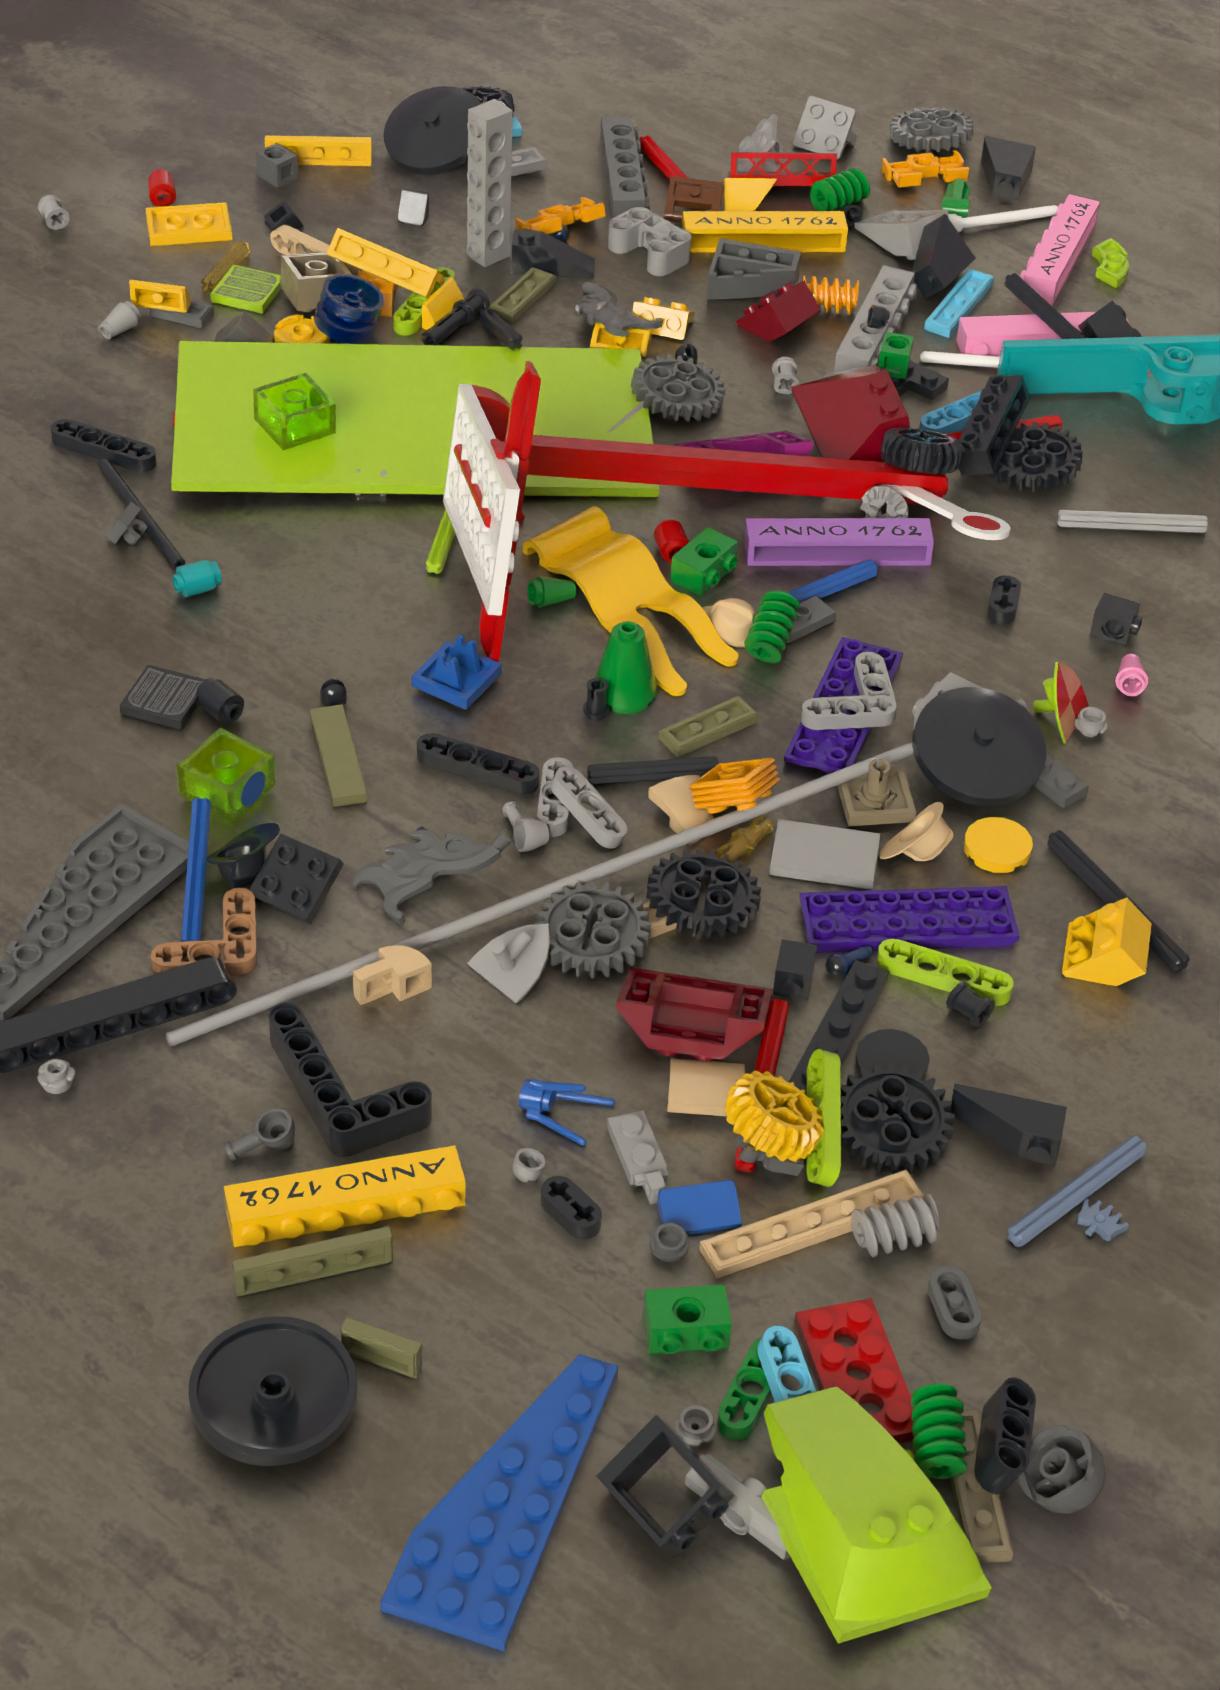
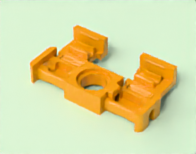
[881,150,969,188]
[515,197,606,235]

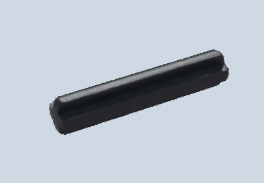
[479,308,523,350]

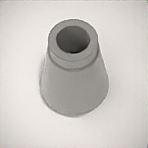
[98,301,141,340]

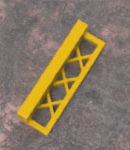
[265,135,372,166]
[326,228,445,298]

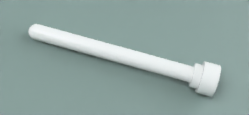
[948,205,1058,233]
[920,351,1000,368]

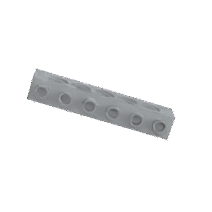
[467,99,513,268]
[834,265,918,372]

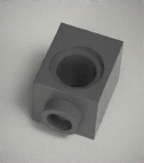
[256,143,298,188]

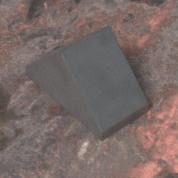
[214,311,274,343]

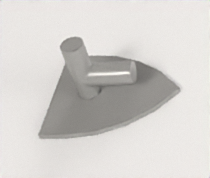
[467,923,550,1004]

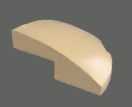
[648,775,714,846]

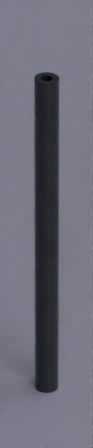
[98,458,185,569]

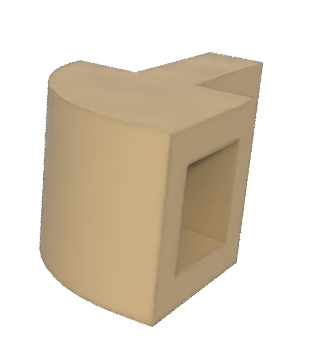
[353,945,432,1005]

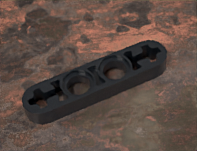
[51,419,157,472]
[417,733,540,794]

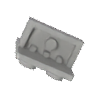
[793,96,857,160]
[738,113,783,172]

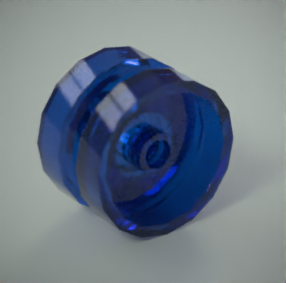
[314,274,384,344]

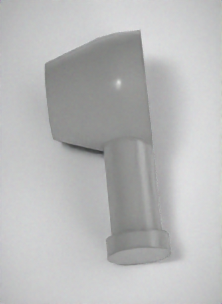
[502,802,549,852]

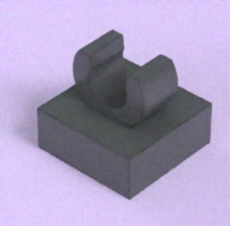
[105,502,148,545]

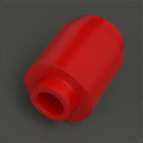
[148,169,176,207]
[653,520,689,564]

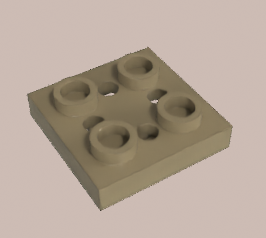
[837,759,916,826]

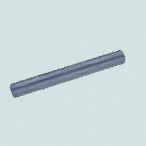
[1007,1135,1147,1247]

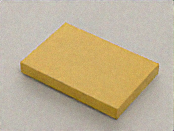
[145,202,233,246]

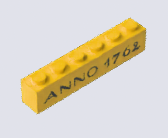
[682,211,848,252]
[224,1145,466,1247]

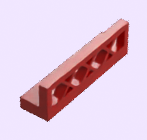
[728,152,837,186]

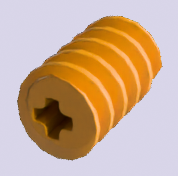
[803,275,859,315]

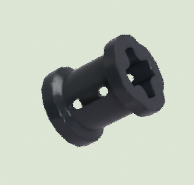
[946,981,995,1027]

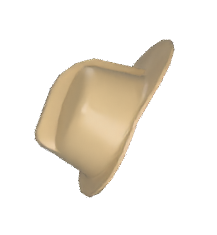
[702,598,756,647]
[878,802,954,862]

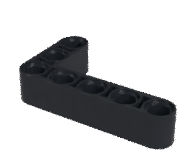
[268,1002,432,1157]

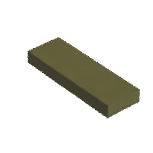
[489,267,556,323]
[659,695,758,758]

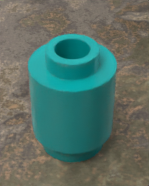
[172,559,222,598]

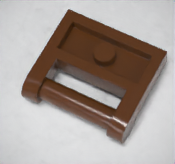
[664,176,724,223]

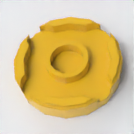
[274,314,330,344]
[963,817,1033,873]

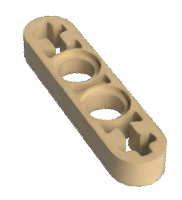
[270,225,360,280]

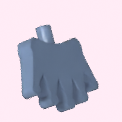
[1077,1198,1129,1241]

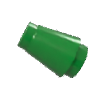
[527,576,576,608]

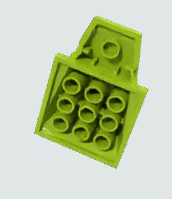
[761,1386,992,1644]

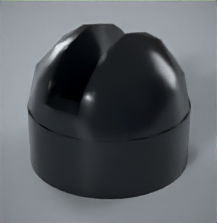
[839,205,862,227]
[867,304,890,329]
[675,344,698,364]
[320,678,347,706]

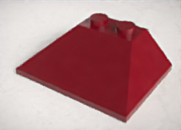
[791,365,910,462]
[616,967,773,1062]

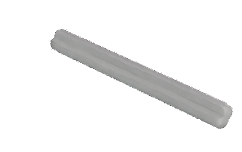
[1057,509,1208,533]

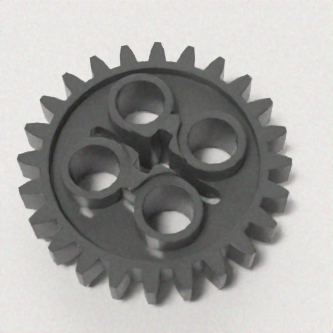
[890,106,974,152]
[631,355,726,422]
[535,881,651,978]

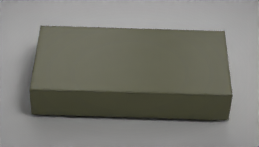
[341,1317,422,1378]

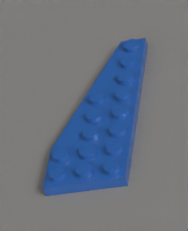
[381,1354,618,1652]

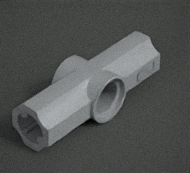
[685,1454,791,1560]

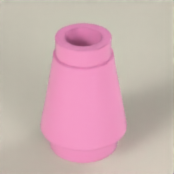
[1115,654,1148,696]

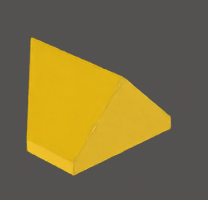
[722,178,777,211]

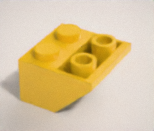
[1062,897,1152,986]

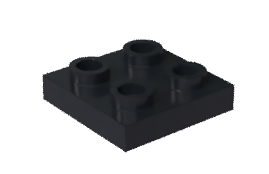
[249,834,344,925]

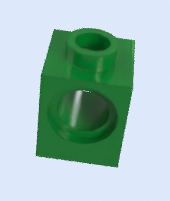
[878,332,914,379]

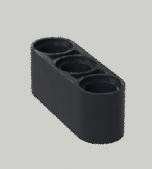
[974,1377,1036,1495]

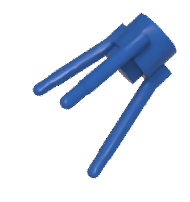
[519,1079,615,1146]

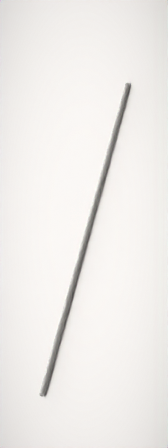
[166,699,1027,1047]

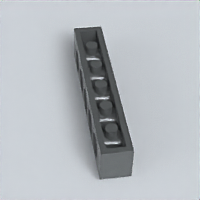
[600,116,650,219]

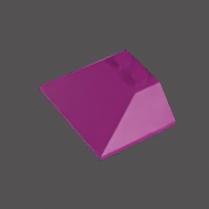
[674,430,813,492]

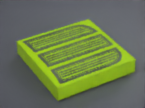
[210,265,282,314]

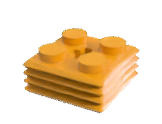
[689,757,780,814]

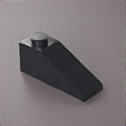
[511,229,595,278]
[950,1083,1067,1165]

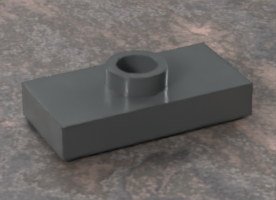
[786,596,836,644]

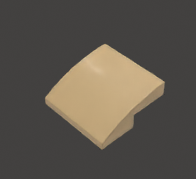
[667,1058,745,1117]

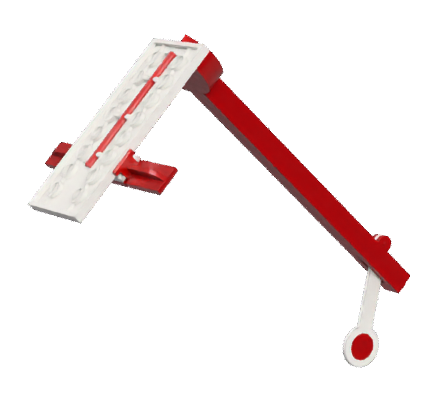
[443,361,1011,662]

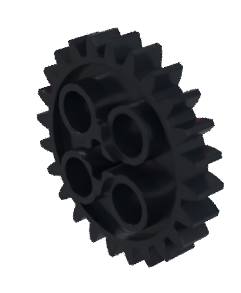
[991,422,1083,492]
[646,849,761,938]
[841,1062,955,1174]

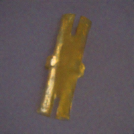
[715,815,773,863]

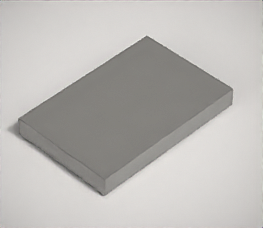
[769,819,880,890]

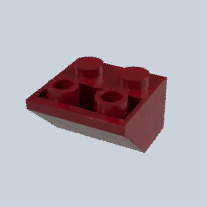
[735,281,821,342]

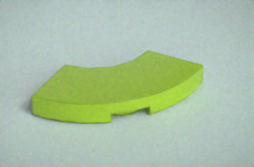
[1092,238,1130,288]

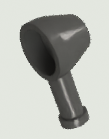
[224,1108,295,1161]

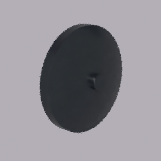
[383,86,481,175]
[912,687,1047,806]
[189,1316,358,1466]

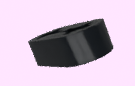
[988,575,1021,625]
[541,1176,602,1239]

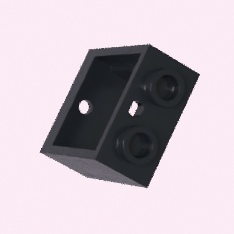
[596,1415,735,1557]

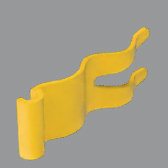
[522,506,739,696]

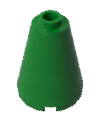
[595,621,657,714]

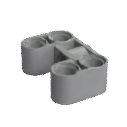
[608,207,692,276]

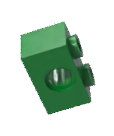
[670,527,739,596]
[643,1284,732,1354]

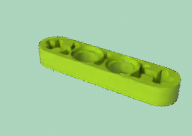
[393,267,455,336]
[877,939,1014,1006]
[807,1049,841,1187]

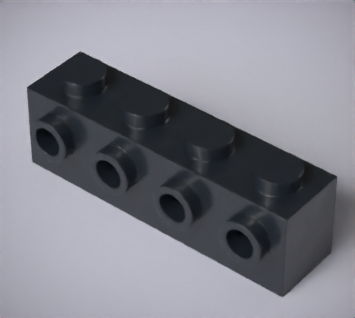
[958,375,1030,475]

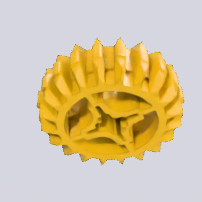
[723,1071,824,1162]

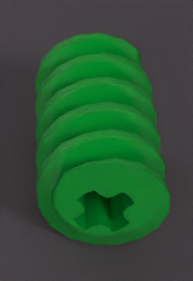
[810,168,870,211]
[744,590,801,664]
[911,1384,967,1479]

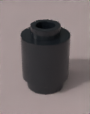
[196,678,244,724]

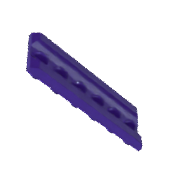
[784,637,903,773]
[799,886,1020,953]

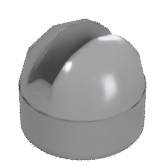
[513,1148,545,1182]

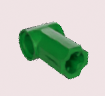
[941,179,970,218]

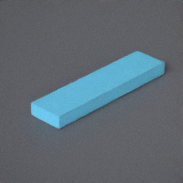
[924,269,994,338]

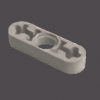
[537,757,573,837]
[550,767,627,848]

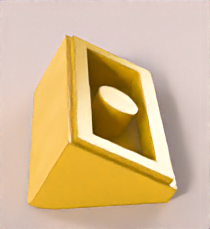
[422,277,464,330]
[129,280,191,313]
[589,322,652,358]

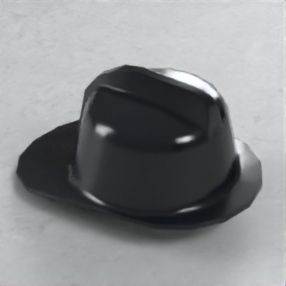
[207,823,280,888]

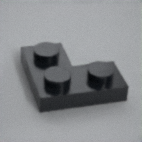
[891,360,949,400]

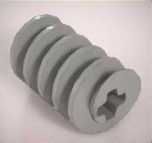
[851,1193,939,1257]

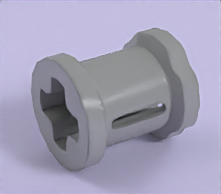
[38,195,70,230]
[772,357,799,395]

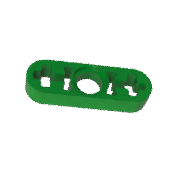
[717,1337,785,1440]

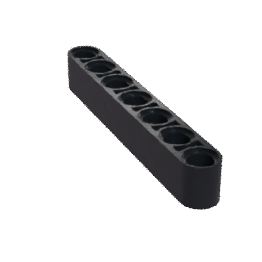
[0,957,237,1073]

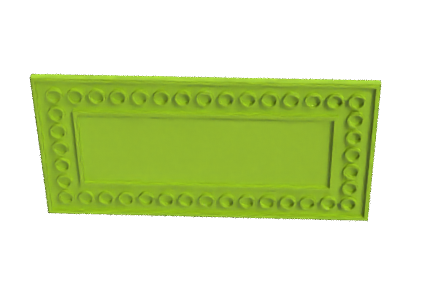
[171,341,660,497]

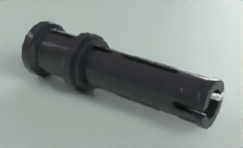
[421,288,490,345]

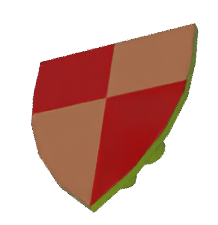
[1033,662,1088,743]

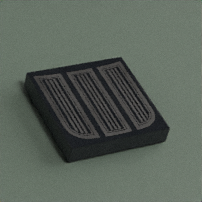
[120,665,206,730]

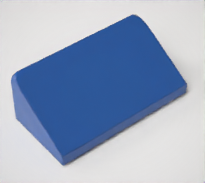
[657,1180,742,1235]

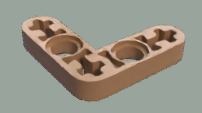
[150,888,257,975]

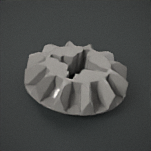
[860,486,908,518]

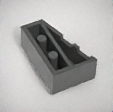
[707,238,801,300]

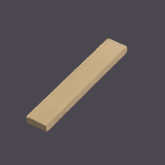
[699,1169,924,1279]

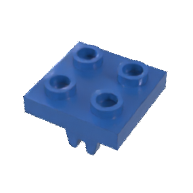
[411,634,502,710]

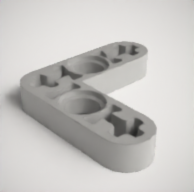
[801,652,897,730]

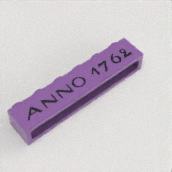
[744,518,934,566]

